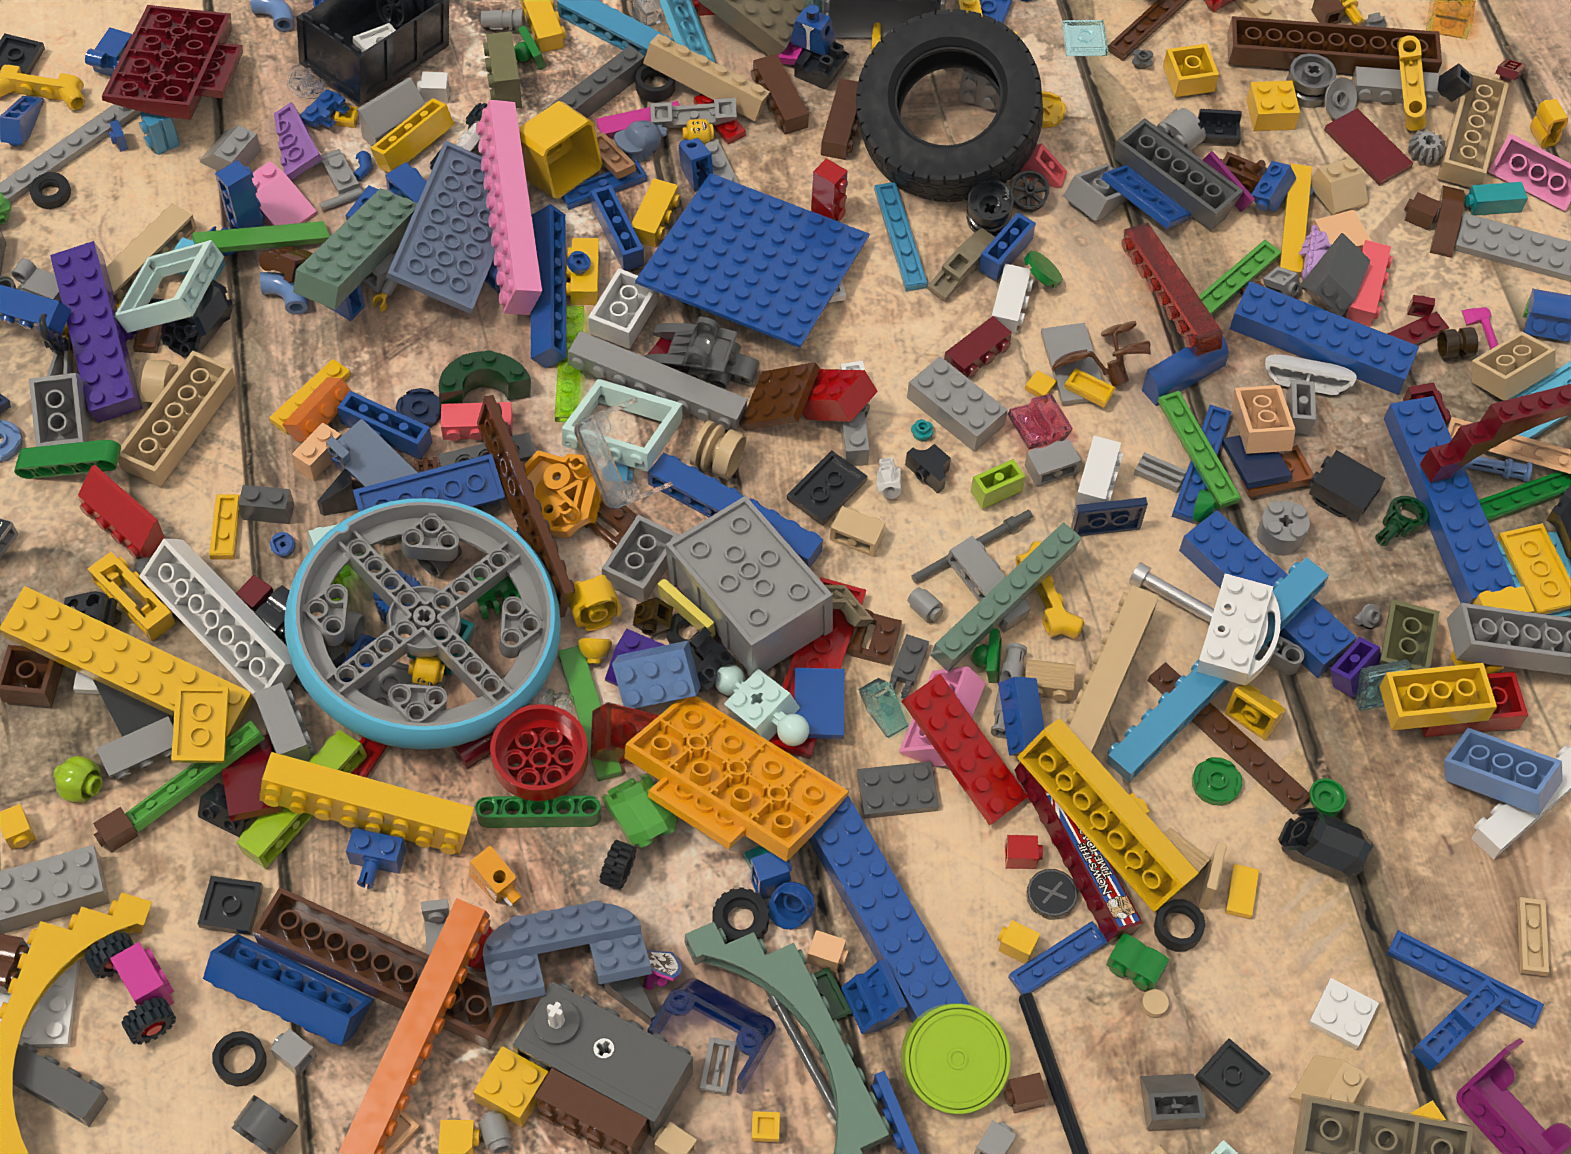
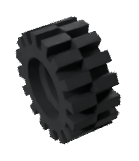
[599,839,637,890]

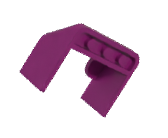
[1456,1038,1571,1154]

